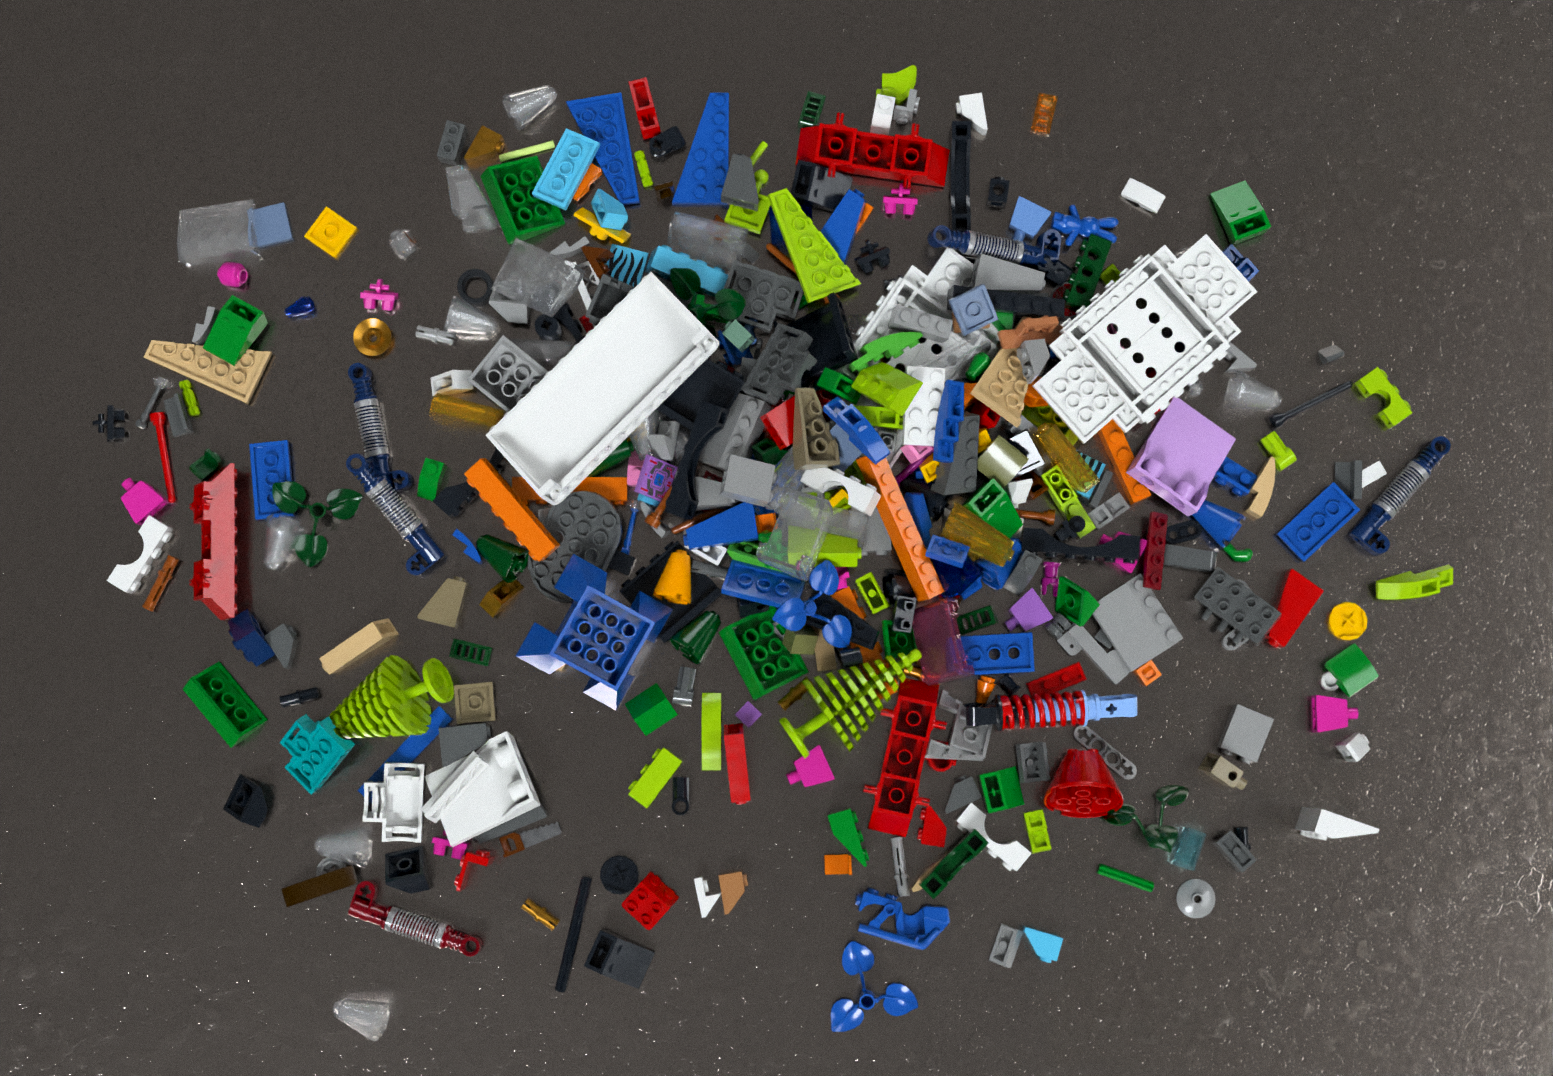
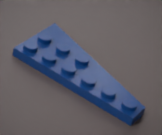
[566,92,640,205]
[672,93,729,205]

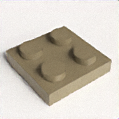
[454,682,496,724]

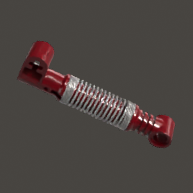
[348,880,483,957]

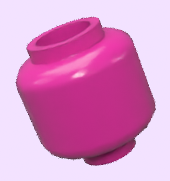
[217,262,248,287]

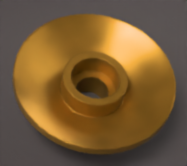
[353,318,392,356]

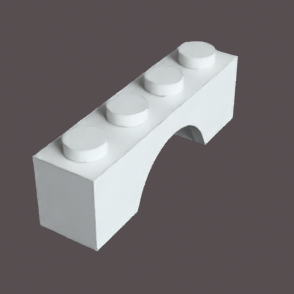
[800,467,881,516]
[107,515,173,594]
[955,803,1031,871]

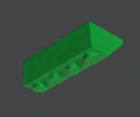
[183,662,267,748]

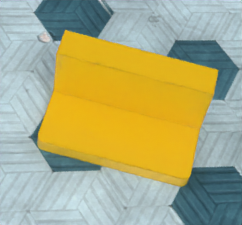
[828,486,849,508]

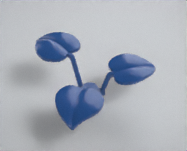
[772,560,852,648]
[831,941,918,1032]

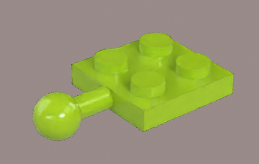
[724,169,771,234]

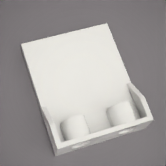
[424,731,541,847]

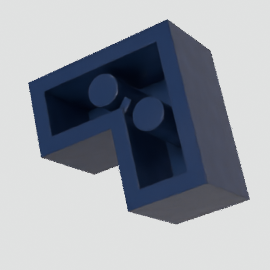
[228,609,275,667]

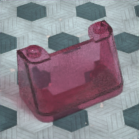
[912,597,975,686]

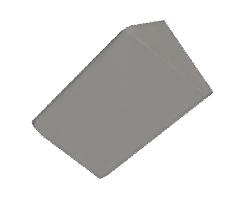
[989,923,1023,968]

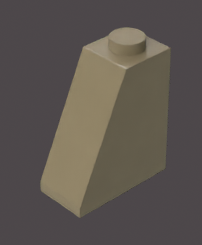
[417,576,469,629]

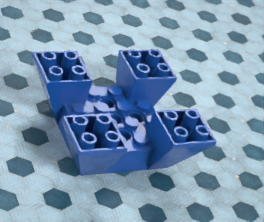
[515,554,673,710]

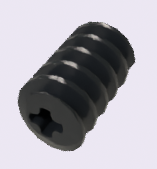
[534,314,562,343]

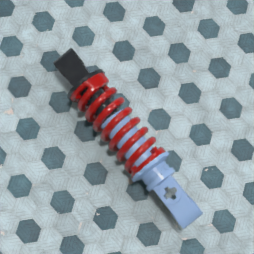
[966,690,1137,732]

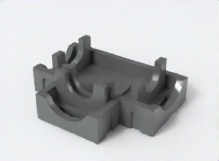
[724,259,803,333]
[741,323,817,406]

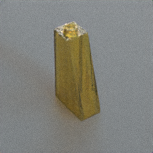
[429,393,505,429]
[1033,423,1100,493]
[940,502,1015,567]

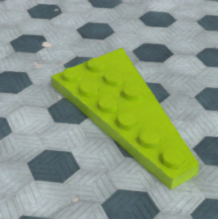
[768,188,861,303]

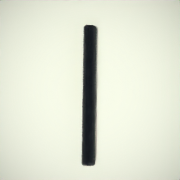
[555,876,592,992]

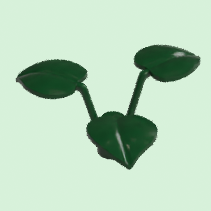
[670,268,746,338]
[272,481,362,567]
[1100,785,1189,853]

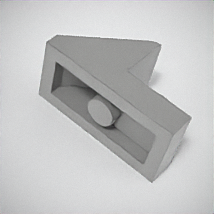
[1225,342,1257,373]
[648,421,680,460]

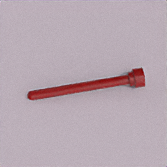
[149,412,176,503]

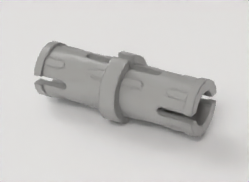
[416,325,456,345]

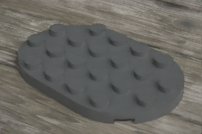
[528,491,622,602]

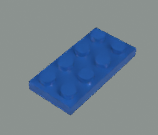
[249,440,295,520]
[1276,482,1360,562]
[721,560,806,608]

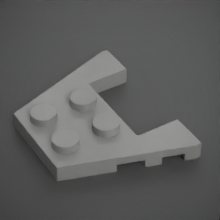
[925,689,993,761]

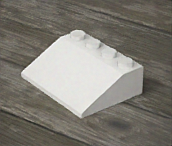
[1295,807,1379,841]

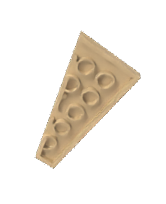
[970,316,1028,427]
[144,340,272,404]

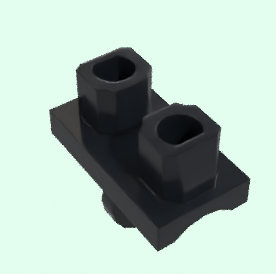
[854,239,891,273]
[92,405,124,442]
[1055,516,1085,541]
[891,595,917,633]

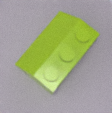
[851,362,923,417]

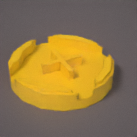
[1327,602,1367,641]

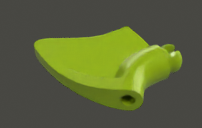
[875,65,917,106]

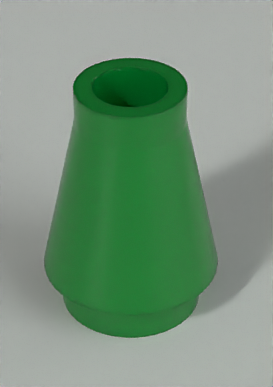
[965,352,991,381]

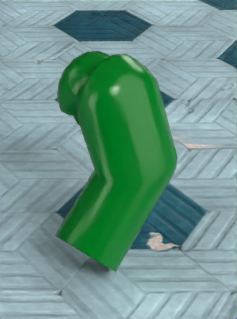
[1223,543,1253,562]

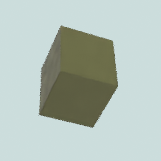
[782,625,818,655]

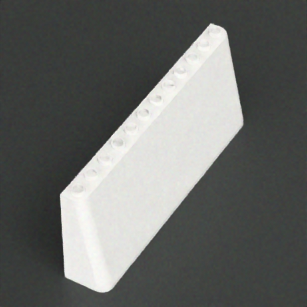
[486,272,719,505]

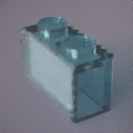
[1172,827,1206,871]

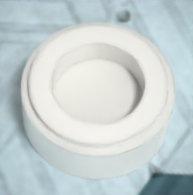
[1319,672,1338,691]

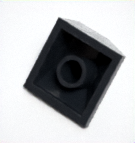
[223,774,268,828]
[385,846,430,894]

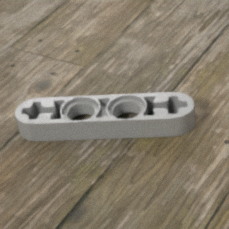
[1073,725,1137,780]

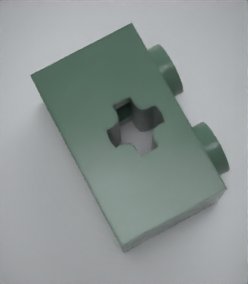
[722,319,756,353]

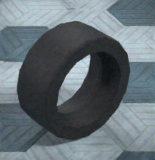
[457,268,494,307]

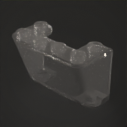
[446,165,500,233]

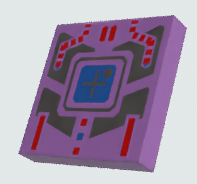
[634,455,678,502]

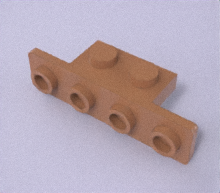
[997,316,1063,349]

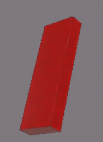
[1025,662,1087,697]

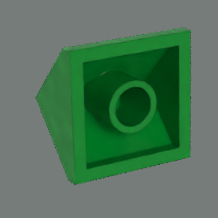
[1055,576,1100,627]
[882,620,918,662]
[625,683,678,736]

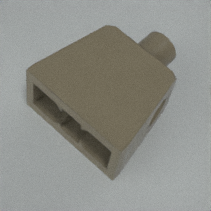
[1198,753,1247,790]

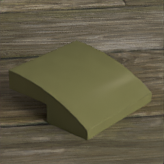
[977,435,1029,488]

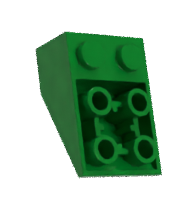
[1210,180,1271,245]
[203,295,268,366]
[959,478,1023,550]
[827,808,869,867]

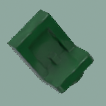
[189,448,221,482]

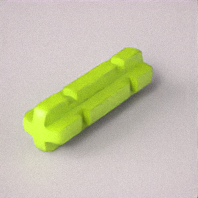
[634,150,653,187]
[179,380,200,417]

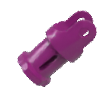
[1041,562,1060,597]

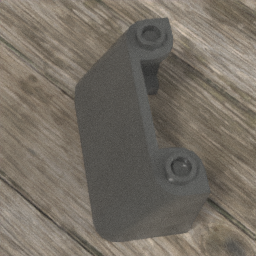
[585,274,635,326]

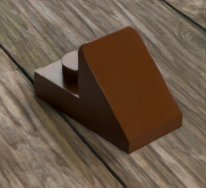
[581,246,614,279]
[1013,470,1049,500]

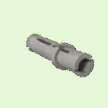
[890,837,910,897]

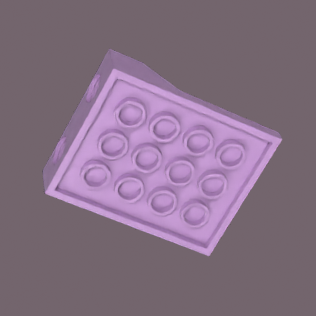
[1126,396,1236,516]

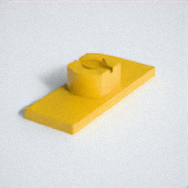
[574,207,631,243]

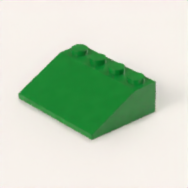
[480,156,565,245]
[719,606,809,700]

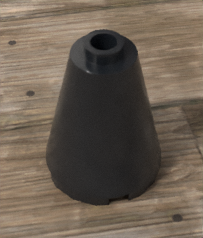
[900,474,954,523]
[882,568,916,607]

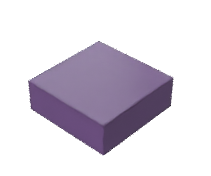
[735,701,762,728]

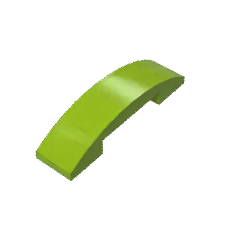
[702,693,721,770]

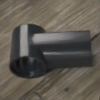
[672,777,690,816]

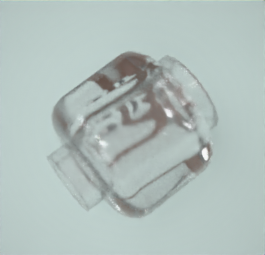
[389,229,417,258]

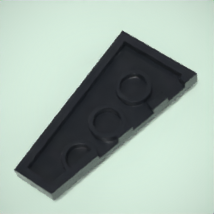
[806,590,880,650]

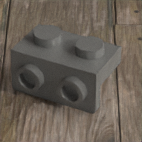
[1016,741,1050,783]

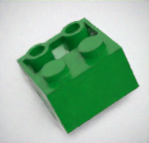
[978,766,1024,813]

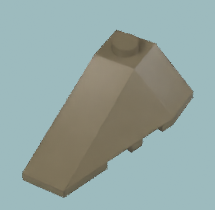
[793,388,840,470]

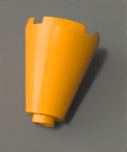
[653,550,691,604]

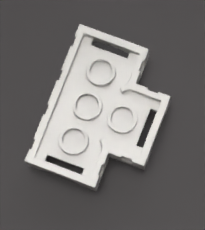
[363,762,425,843]

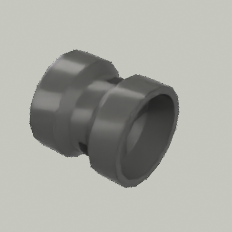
[1045,613,1072,640]

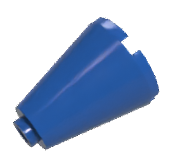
[1192,500,1246,548]
[972,537,1022,590]

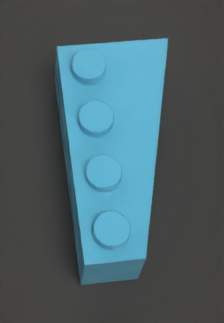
[644,245,728,297]

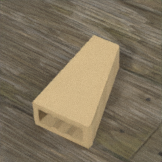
[319,618,399,675]

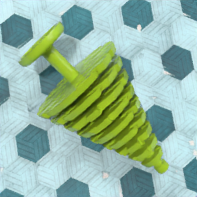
[779,648,922,759]
[328,655,454,739]

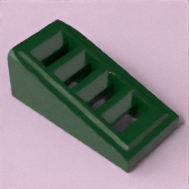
[798,91,826,128]
[955,605,999,636]
[449,639,493,667]

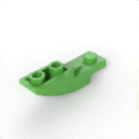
[848,332,923,373]

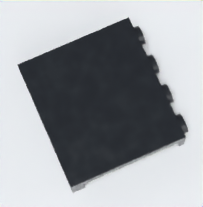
[773,292,858,387]
[657,355,746,441]
[620,541,723,644]

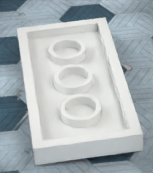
[902,366,945,447]

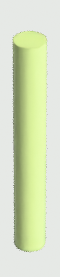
[499,140,555,162]

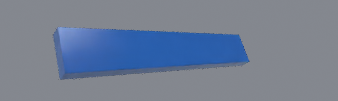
[357,706,453,804]

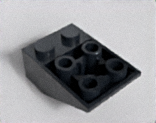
[790,160,853,212]
[584,928,655,989]

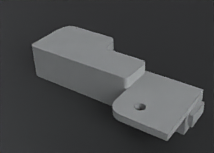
[1057,623,1130,685]

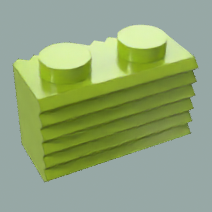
[855,572,889,615]

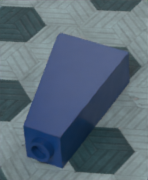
[820,188,867,265]
[683,502,758,550]

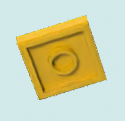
[304,206,358,259]

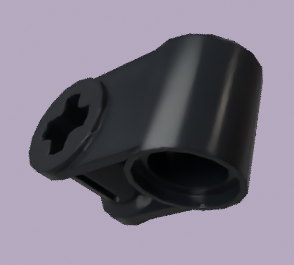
[649,126,686,158]

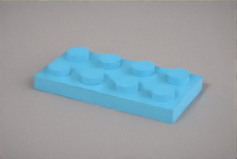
[532,128,601,210]

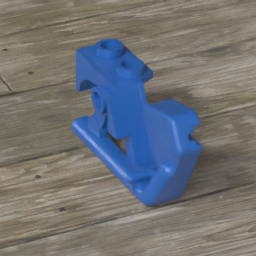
[855,888,950,950]

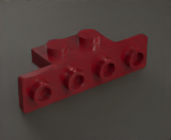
[1143,511,1168,590]

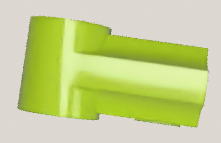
[1260,431,1297,471]

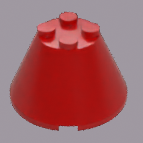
[1044,749,1123,818]

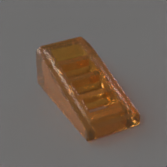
[1031,93,1058,134]

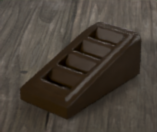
[654,181,675,200]

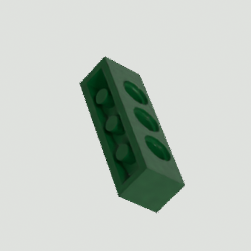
[1062,234,1112,312]

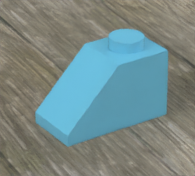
[591,189,628,231]
[1022,926,1063,963]

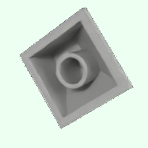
[489,280,533,324]

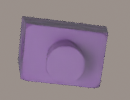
[1004,588,1053,632]

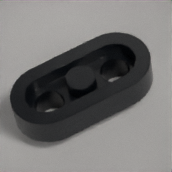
[1166,520,1202,545]

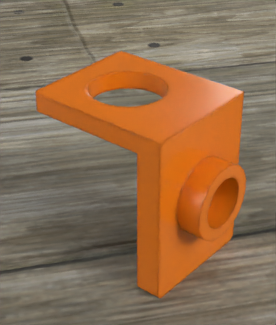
[824,854,852,875]

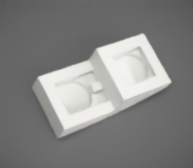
[1121,178,1166,213]

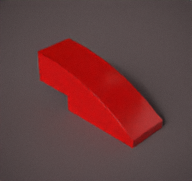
[628,77,661,140]

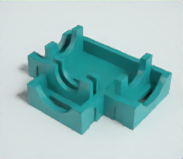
[279,714,355,795]

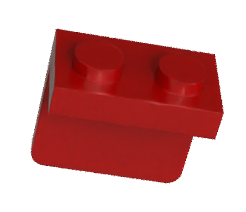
[454,849,494,892]
[622,871,679,930]

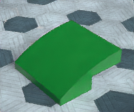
[1325,643,1379,698]

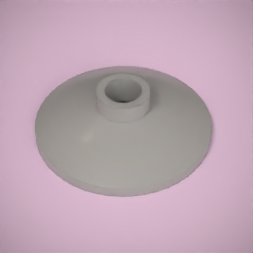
[1176,879,1215,918]

